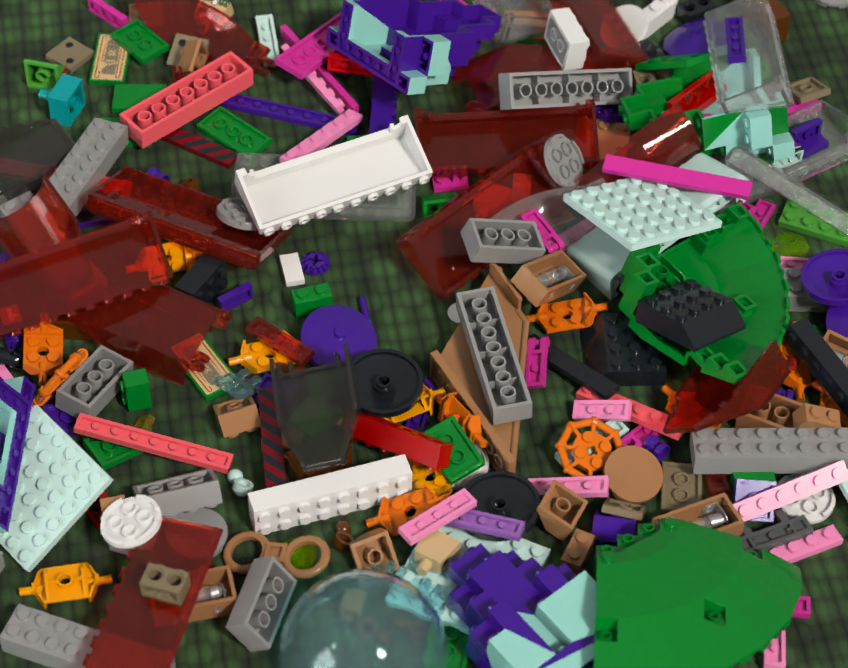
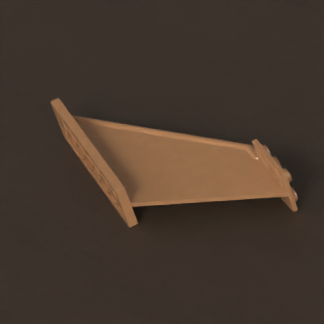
[430,263,530,473]

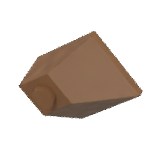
[349,528,400,584]

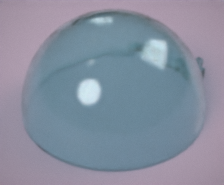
[278,560,449,668]

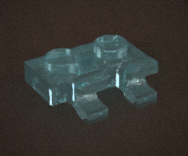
[215,368,262,400]

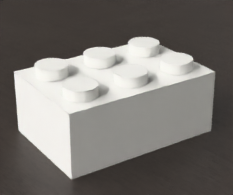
[544,7,590,70]

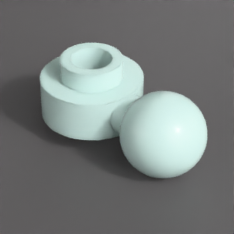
[227,469,254,497]

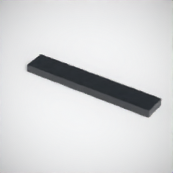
[528,333,620,400]

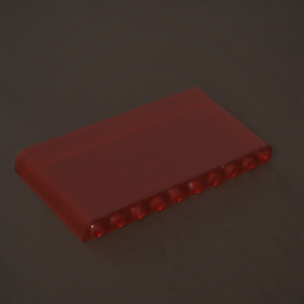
[87,166,293,270]

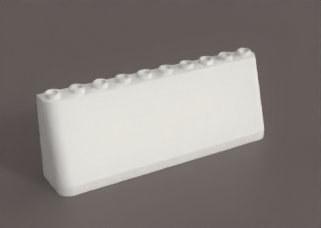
[234,115,433,236]

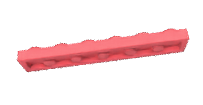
[576,386,688,440]

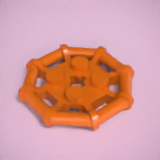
[33,348,88,407]
[555,416,623,477]

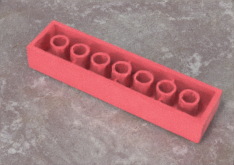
[119,51,254,149]

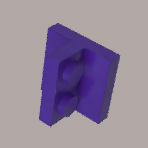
[789,117,829,160]

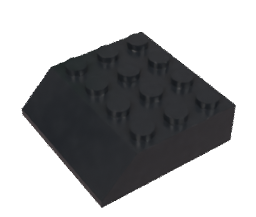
[635,279,746,352]
[581,312,667,386]

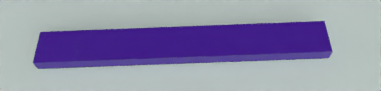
[222,94,361,136]

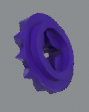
[300,250,330,275]

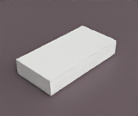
[279,252,305,287]

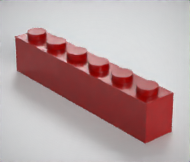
[343,410,453,471]

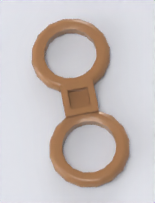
[223,531,330,579]

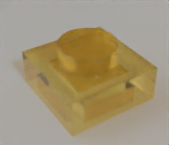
[134,414,155,432]

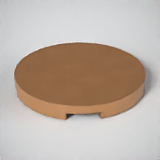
[603,445,663,504]

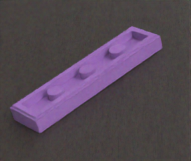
[446,509,525,542]

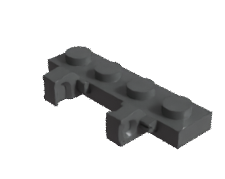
[739,509,814,552]

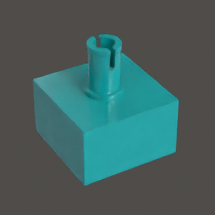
[39,74,86,127]

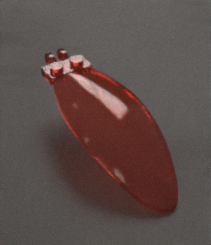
[134,0,276,78]

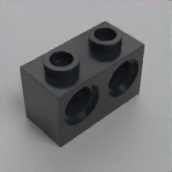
[676,0,717,24]

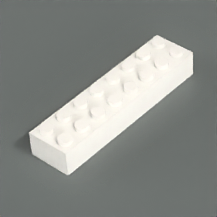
[248,454,412,535]

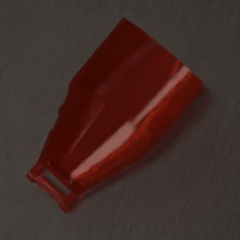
[578,104,701,190]
[0,175,102,307]

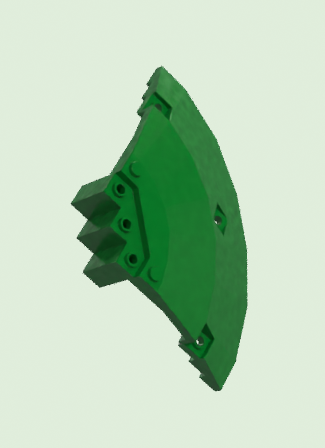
[618,203,790,384]
[593,518,803,668]

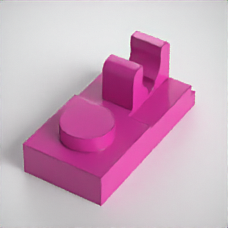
[431,170,470,193]

